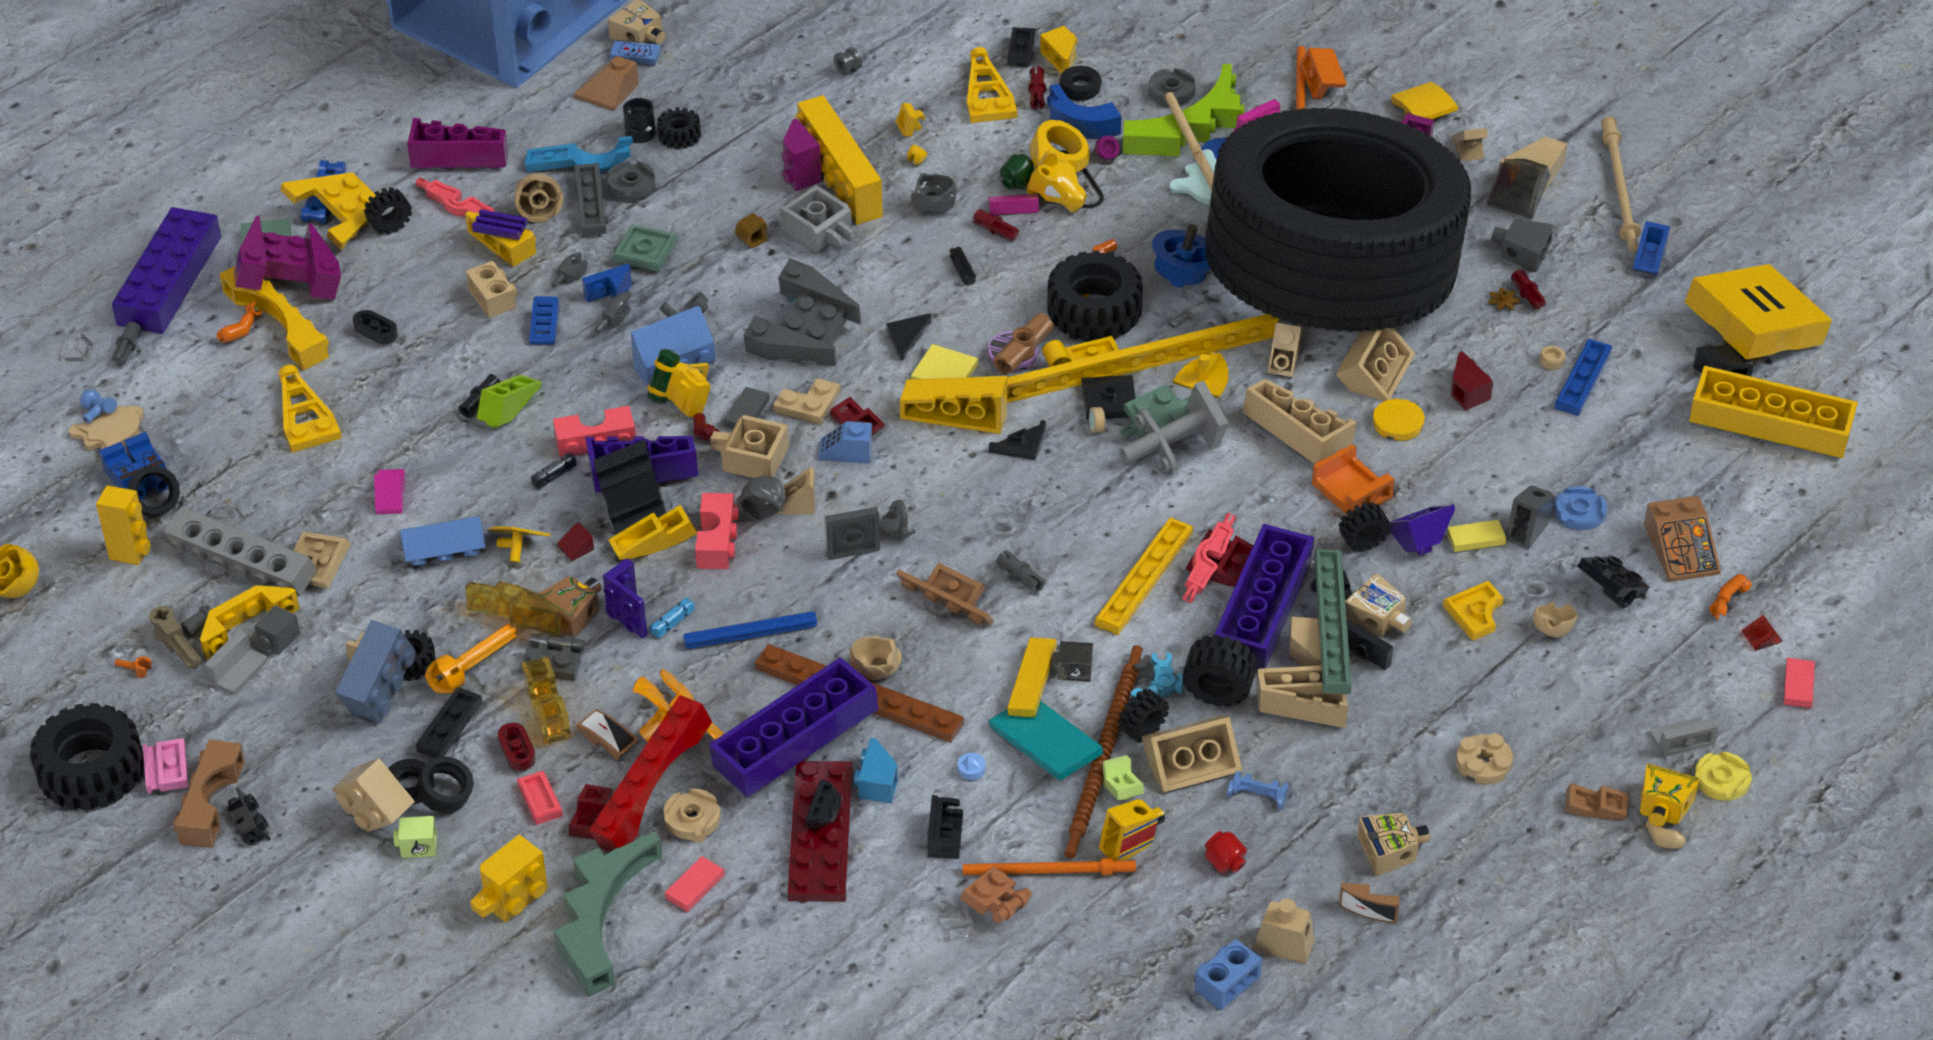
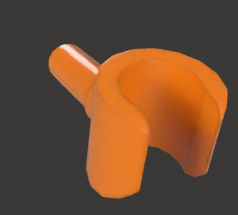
[114,656,152,678]

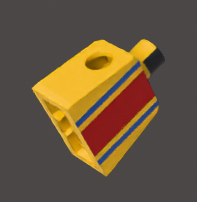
[1099,799,1165,861]

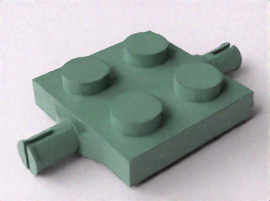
[1120,384,1190,438]

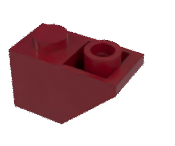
[1451,351,1493,411]

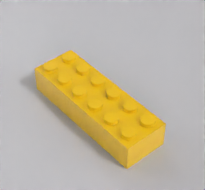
[795,95,883,225]
[1689,366,1858,458]

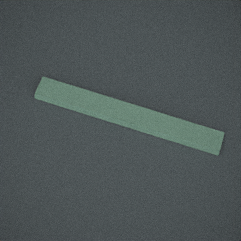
[1314,549,1352,694]

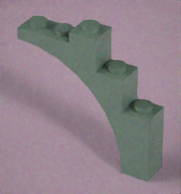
[554,831,662,997]

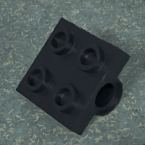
[1577,555,1649,609]

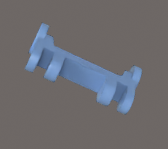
[1227,771,1289,810]

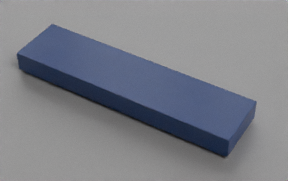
[1554,338,1612,416]

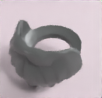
[879,499,916,540]

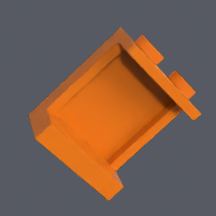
[1312,444,1394,516]

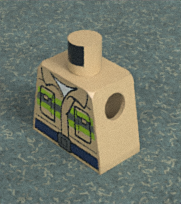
[1357,813,1430,876]

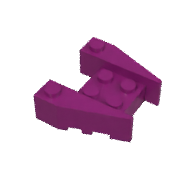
[234,216,341,300]

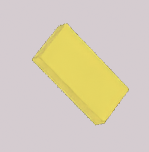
[1447,520,1506,552]

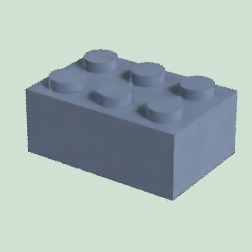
[335,620,416,723]

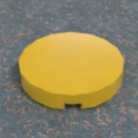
[1372,398,1425,441]

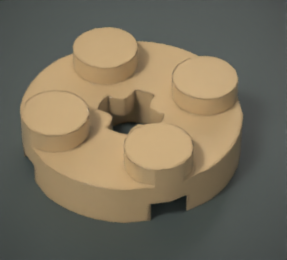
[1456,733,1513,785]
[664,789,721,843]

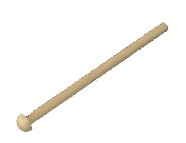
[1165,92,1214,191]

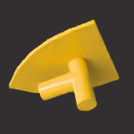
[1173,352,1229,398]
[487,526,550,562]

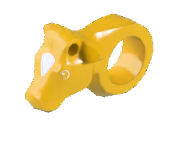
[1026,120,1089,213]

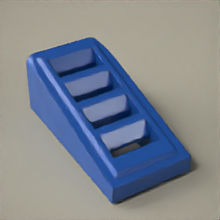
[529,296,560,345]

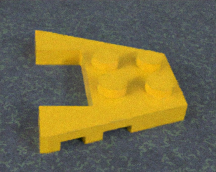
[280,172,376,250]

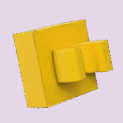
[895,103,926,137]

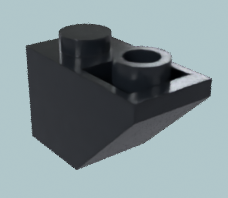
[1693,345,1754,377]

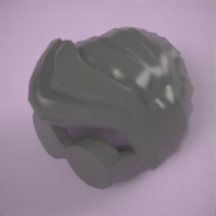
[911,173,957,213]
[736,476,785,520]

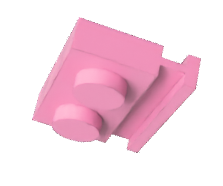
[143,738,189,794]

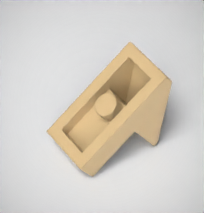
[1452,128,1488,161]

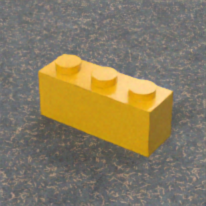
[96,485,151,565]

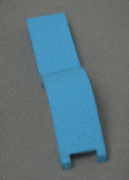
[525,136,633,173]

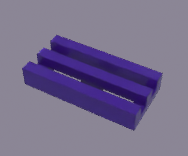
[472,209,528,240]

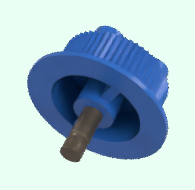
[1152,224,1211,288]

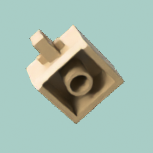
[710,415,789,478]
[332,758,415,832]

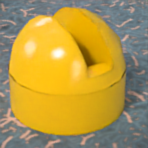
[907,144,928,165]

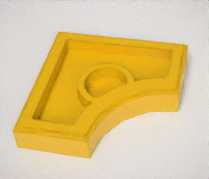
[1443,580,1504,641]

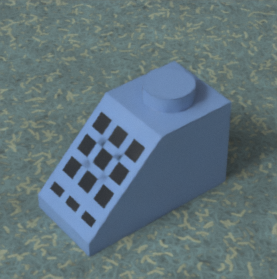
[818,421,873,463]

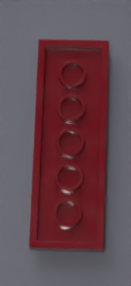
[788,761,853,902]

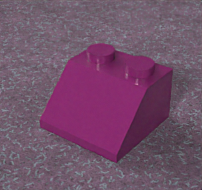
[781,118,822,191]

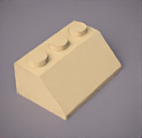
[1336,328,1415,401]
[1141,715,1243,793]

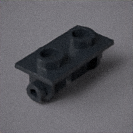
[227,787,271,845]

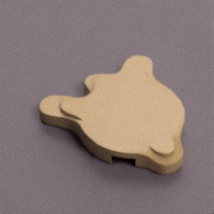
[69,406,144,451]

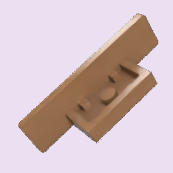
[896,562,994,626]

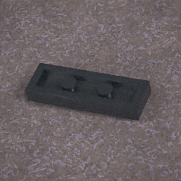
[415,687,482,758]

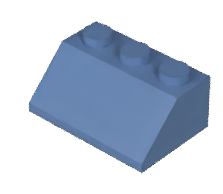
[630,305,715,386]
[400,516,486,566]

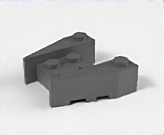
[743,258,861,366]

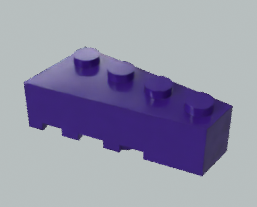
[585,436,699,493]

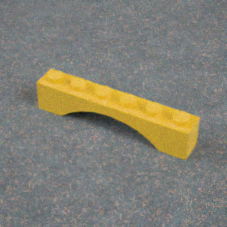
[219,266,329,371]

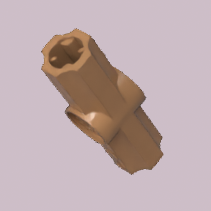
[993,312,1053,375]

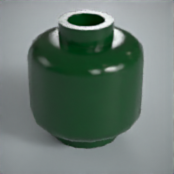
[999,154,1034,190]

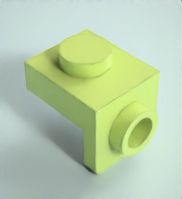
[1103,755,1144,800]

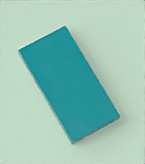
[989,701,1103,781]

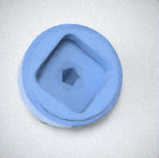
[957,753,986,780]

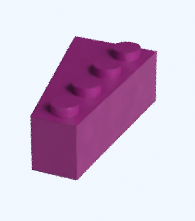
[407,117,508,169]

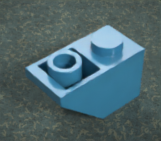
[854,738,898,803]

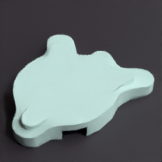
[1170,149,1216,205]

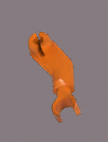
[216,301,262,343]
[1709,574,1752,620]

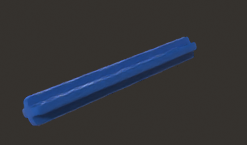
[683,611,817,649]

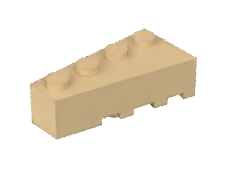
[1242,379,1357,464]

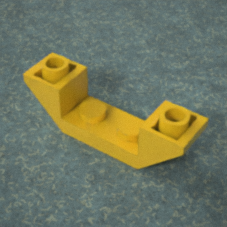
[200,585,300,660]

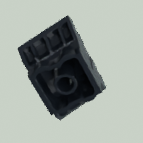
[593,440,667,535]

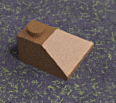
[574,56,639,111]

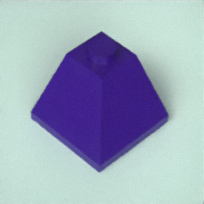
[1389,504,1455,555]

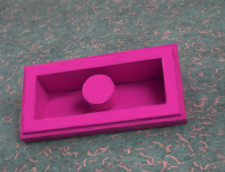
[988,194,1039,215]

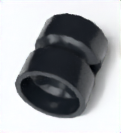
[623,98,656,143]

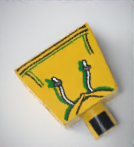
[1639,763,1700,826]

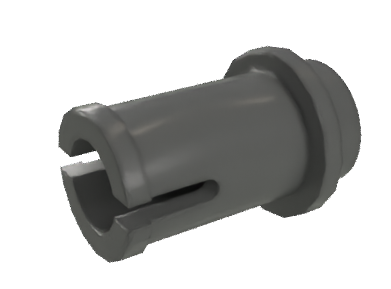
[180,605,212,637]

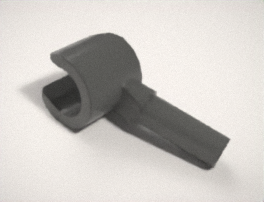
[1134,655,1154,679]

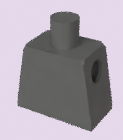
[1491,219,1554,272]
[1505,485,1555,549]

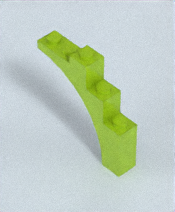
[1123,64,1245,156]

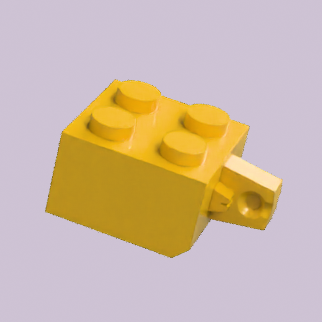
[470,834,548,923]

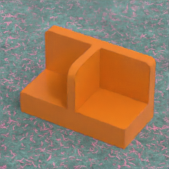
[1299,48,1347,99]

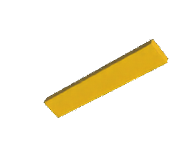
[1095,517,1193,635]

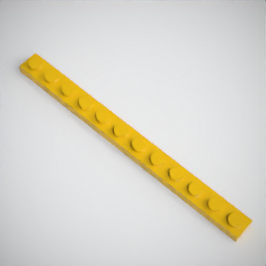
[1007,314,1279,403]

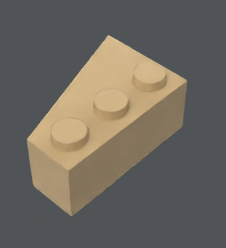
[1256,665,1348,728]

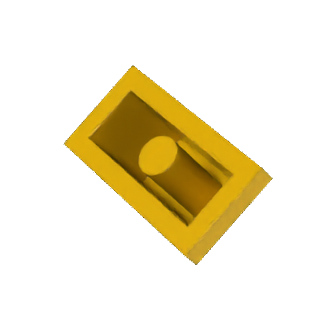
[1040,26,1078,74]

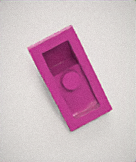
[374,469,406,514]

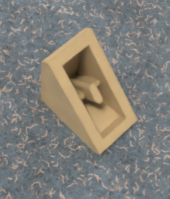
[776,467,816,514]

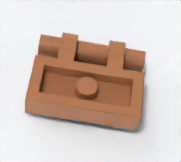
[960,866,1032,923]

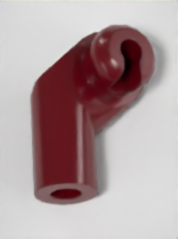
[693,413,720,441]

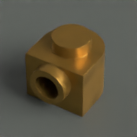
[735,213,767,248]

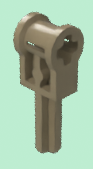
[149,606,202,669]

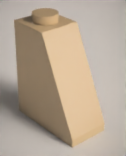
[1498,136,1567,195]

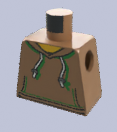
[535,577,602,638]

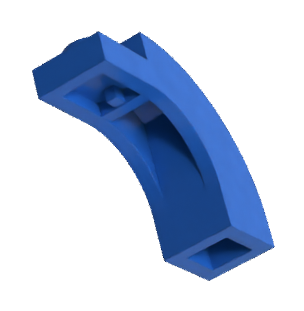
[1047,84,1122,139]

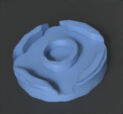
[1553,486,1607,530]

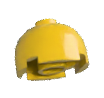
[0,544,39,599]

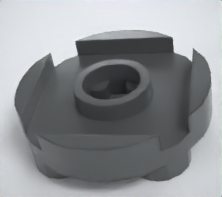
[1149,68,1196,108]
[607,161,656,203]

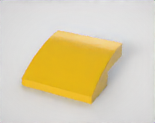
[1391,82,1458,119]

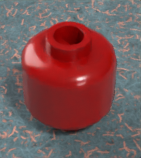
[1204,831,1247,874]

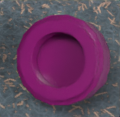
[1094,136,1120,160]

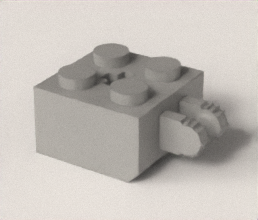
[781,185,855,253]

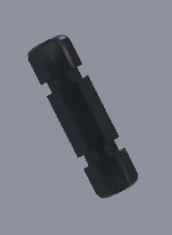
[949,246,976,285]
[530,453,577,489]

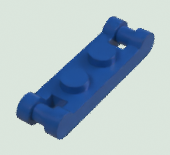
[301,160,346,224]

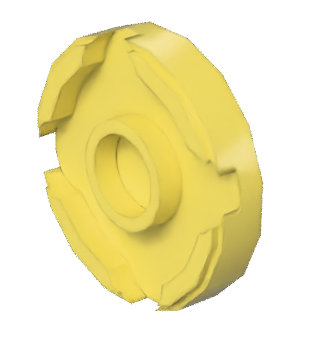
[1694,752,1752,801]

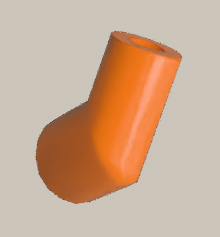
[1092,239,1117,254]

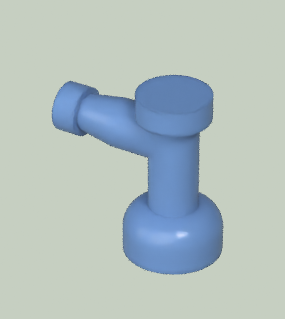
[80,389,117,424]

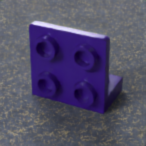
[603,558,647,639]

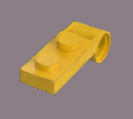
[1042,336,1119,367]

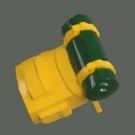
[647,349,710,417]

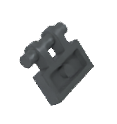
[520,632,585,681]

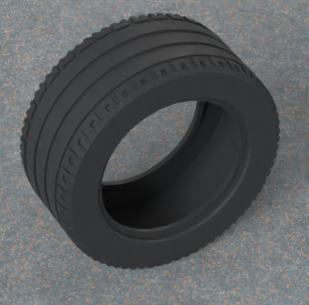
[1205,108,1471,332]

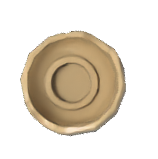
[1533,601,1578,638]

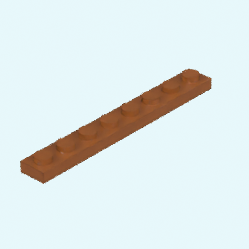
[755,644,964,743]

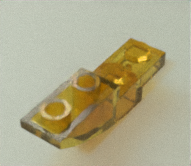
[465,581,561,635]

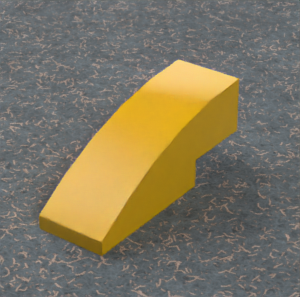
[608,505,697,560]

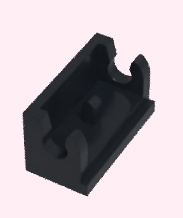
[927,795,963,859]

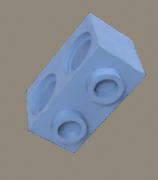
[1195,939,1262,1010]

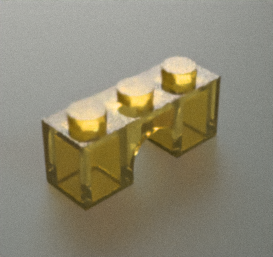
[521,657,571,744]

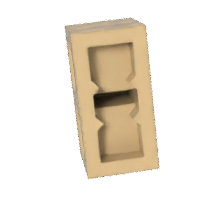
[466,261,518,318]

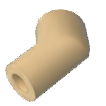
[1645,820,1686,849]

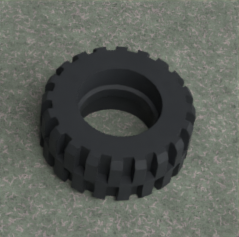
[1047,251,1143,342]
[30,703,144,810]

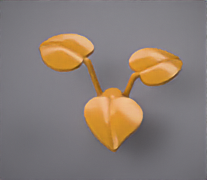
[632,669,725,742]

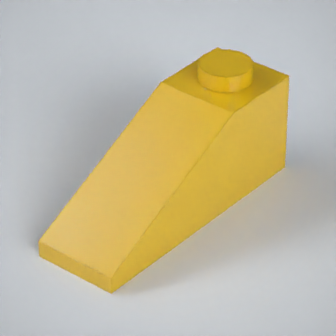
[465,211,536,267]

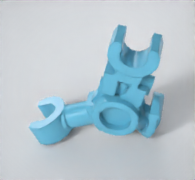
[1130,652,1184,697]

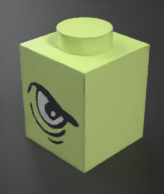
[394,816,437,858]

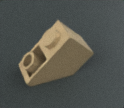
[1267,323,1304,377]
[1289,617,1321,666]

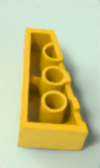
[900,376,1007,434]

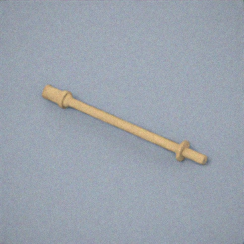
[1601,116,1641,252]

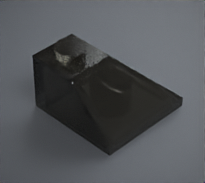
[1487,158,1551,219]

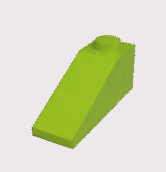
[477,374,542,427]

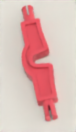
[415,177,495,217]
[1182,513,1236,603]

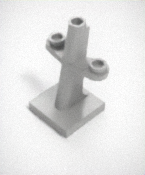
[1120,380,1228,473]

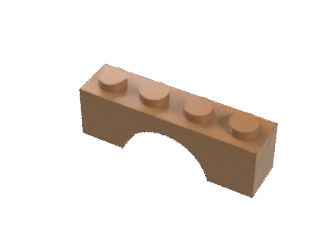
[173,740,245,848]

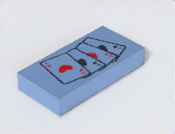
[610,40,661,66]

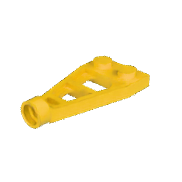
[967,47,1017,123]
[278,365,342,452]

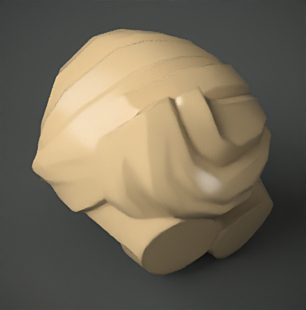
[850,636,902,681]

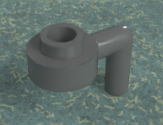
[659,292,709,317]

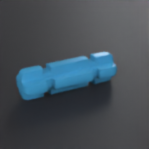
[650,598,695,638]

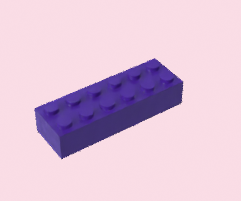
[112,207,221,334]
[1214,524,1314,669]
[709,657,878,798]

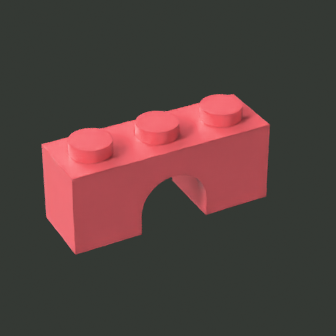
[553,406,636,457]
[695,493,740,569]

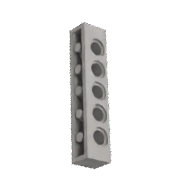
[164,507,317,596]

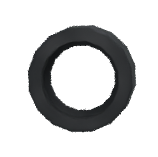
[127,466,180,517]
[416,757,474,813]

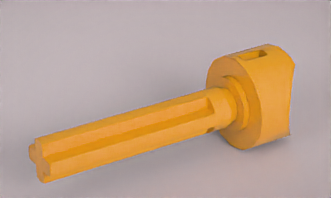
[425,624,517,693]

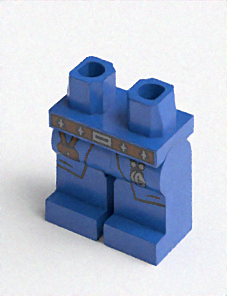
[99,432,169,500]

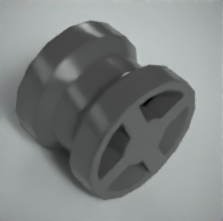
[834,47,862,76]

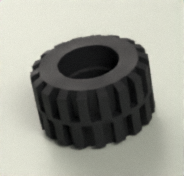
[1182,635,1257,707]

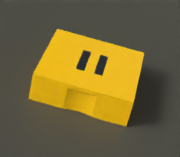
[1684,264,1832,360]

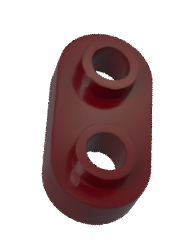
[498,722,536,771]

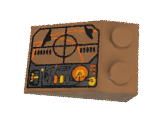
[1644,496,1721,582]

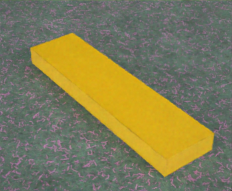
[1007,637,1057,717]

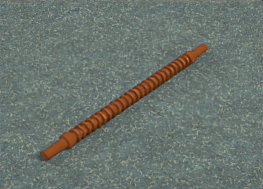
[1064,645,1143,859]

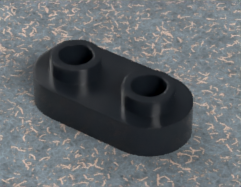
[353,310,398,344]

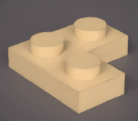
[773,378,841,425]
[293,532,351,589]

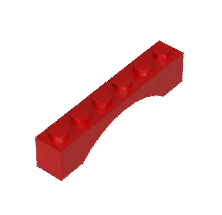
[589,695,712,852]

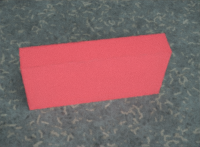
[1783,658,1815,708]
[517,770,563,825]
[665,856,725,912]

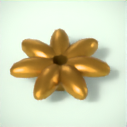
[1488,287,1521,310]

